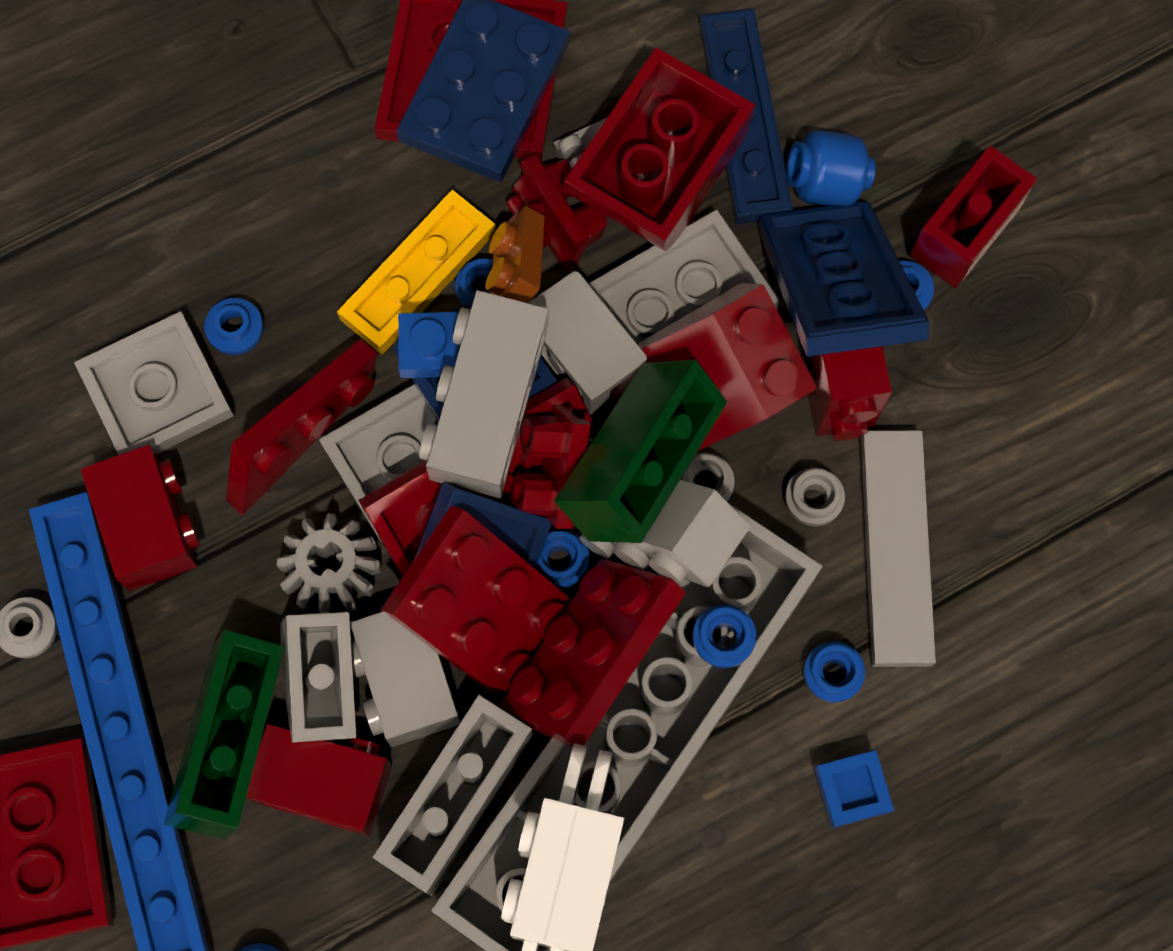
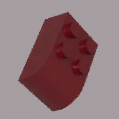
[563,47,755,251]

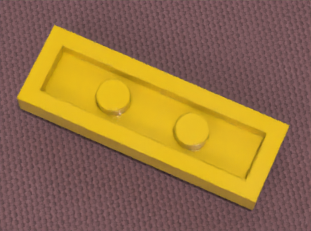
[337,190,496,355]

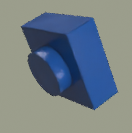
[398,312,460,378]
[814,750,894,829]

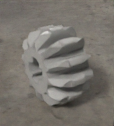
[277,513,381,614]

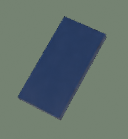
[758,201,929,357]

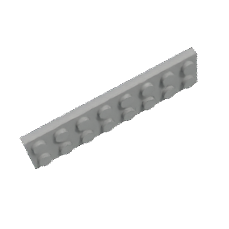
[319,210,780,543]

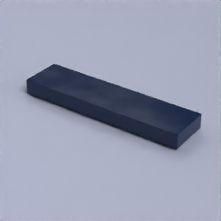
[699,9,793,225]

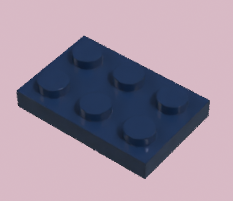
[396,0,570,183]

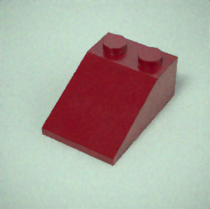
[609,283,817,451]

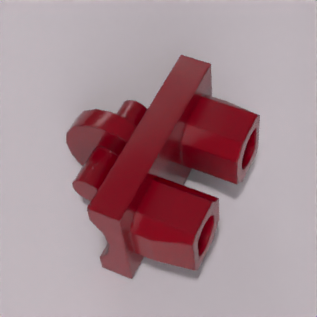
[507,155,607,271]
[511,405,595,529]

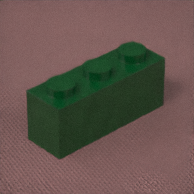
[554,359,727,543]
[164,630,285,840]

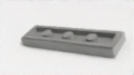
[861,431,936,667]

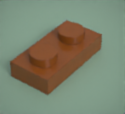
[485,206,545,303]

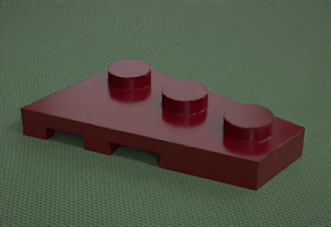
[226,339,378,516]

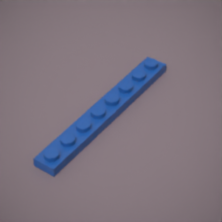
[29,492,210,951]

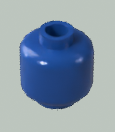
[786,130,875,206]

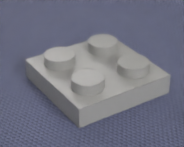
[74,311,234,455]

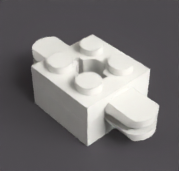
[501,743,624,951]

